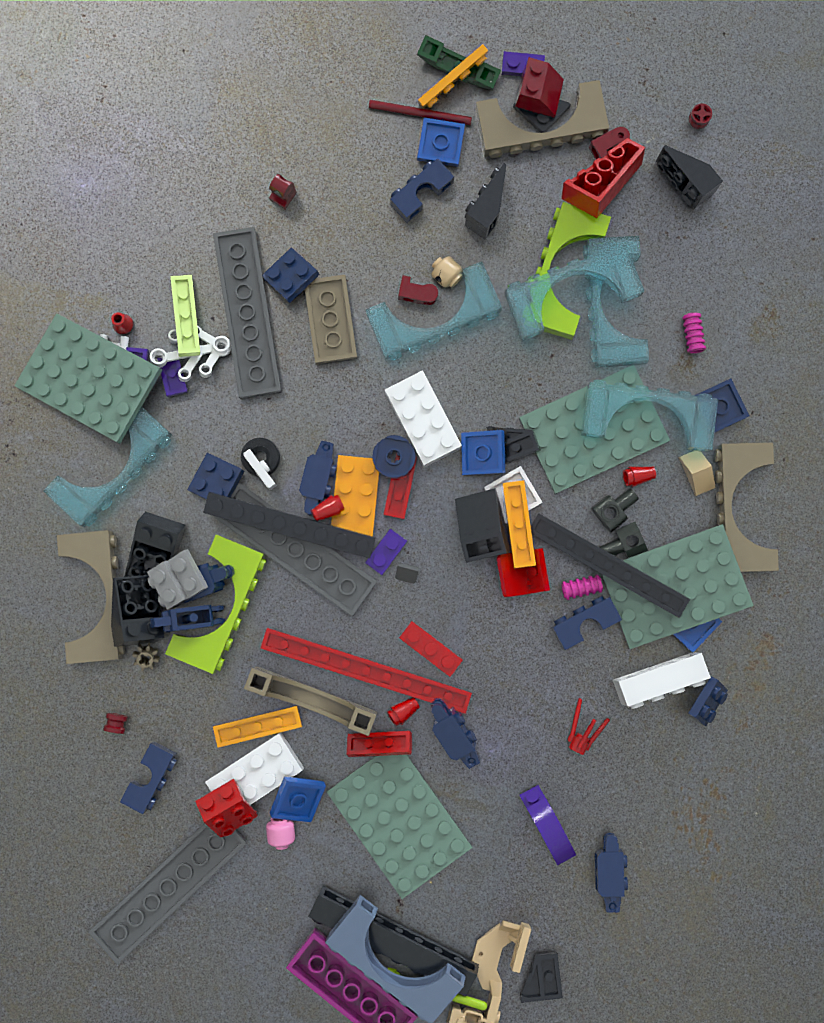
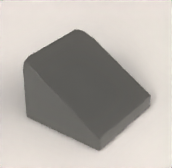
[395,562,419,584]

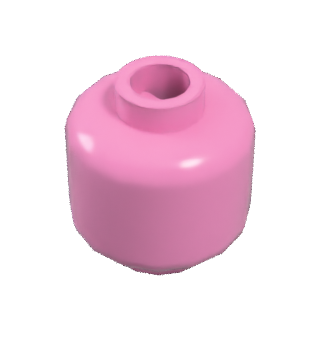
[266,818,295,850]

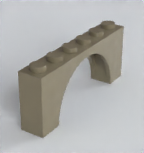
[475,80,609,158]
[714,443,779,572]
[57,530,125,664]
[244,666,377,736]

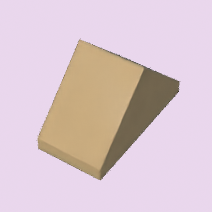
[679,449,716,496]

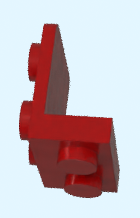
[497,548,550,597]
[195,779,258,837]

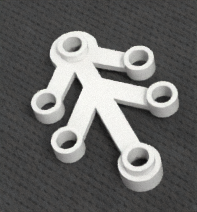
[150,326,231,382]

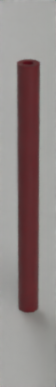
[369,100,472,126]

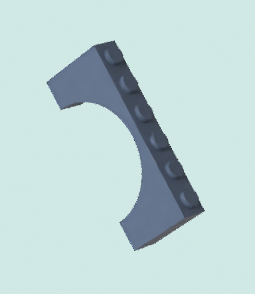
[325,895,466,1023]

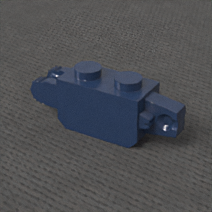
[299,441,337,516]
[184,563,235,603]
[150,605,226,633]
[431,698,480,769]
[594,832,628,913]

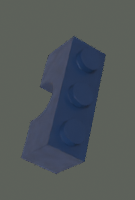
[390,158,454,223]
[551,595,622,650]
[120,742,177,814]

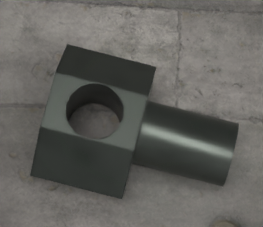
[591,488,639,532]
[599,522,648,558]

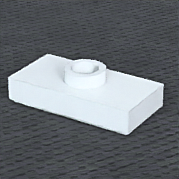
[243,449,277,490]

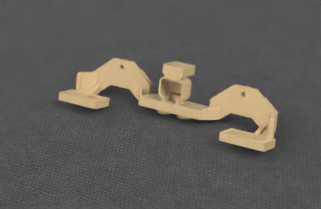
[446,920,531,1023]

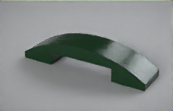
[417,35,501,90]

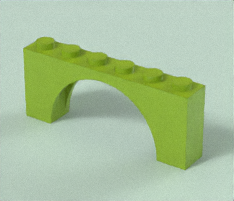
[522,202,611,340]
[165,535,267,674]

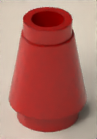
[111,312,133,334]
[623,466,656,487]
[311,495,344,521]
[387,697,420,726]

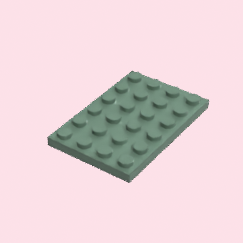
[14,313,162,444]
[519,365,670,494]
[602,524,754,649]
[327,755,472,899]

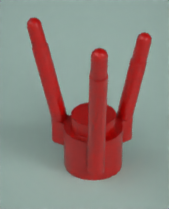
[567,698,610,755]

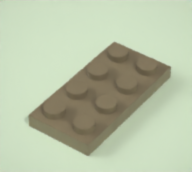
[305,275,357,364]

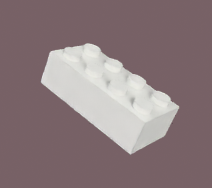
[385,370,462,468]
[613,652,710,709]
[205,732,304,805]

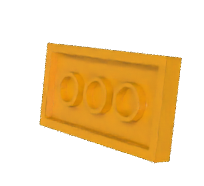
[331,455,379,536]

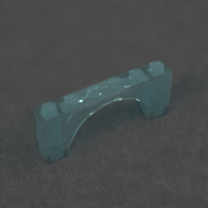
[583,236,649,368]
[504,244,644,341]
[365,261,502,361]
[581,380,718,452]
[43,407,172,527]

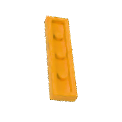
[418,44,488,109]
[502,480,536,569]
[213,705,302,748]

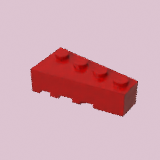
[561,138,645,218]

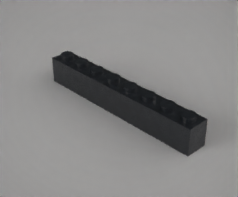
[308,886,479,997]

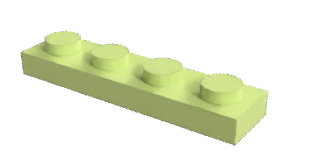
[171,275,200,357]

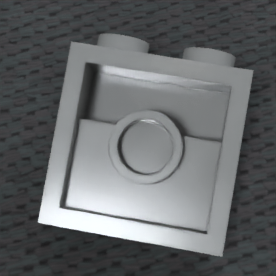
[147,549,208,610]

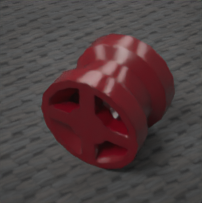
[688,103,712,129]
[103,713,128,734]

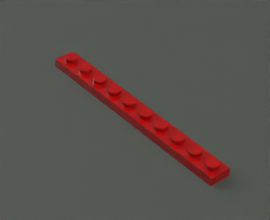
[261,628,472,714]

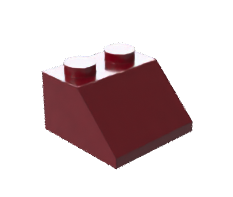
[515,57,564,118]

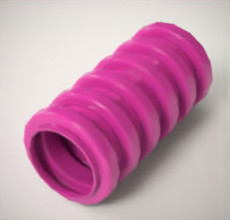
[682,312,706,353]
[561,574,603,600]

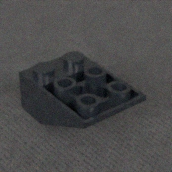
[656,145,723,209]
[464,163,506,240]
[455,488,511,563]
[124,511,186,577]
[111,575,165,647]

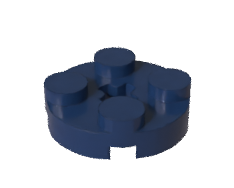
[372,435,415,479]

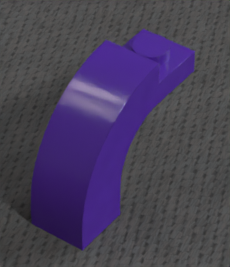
[520,785,576,866]

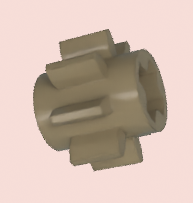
[132,643,160,671]

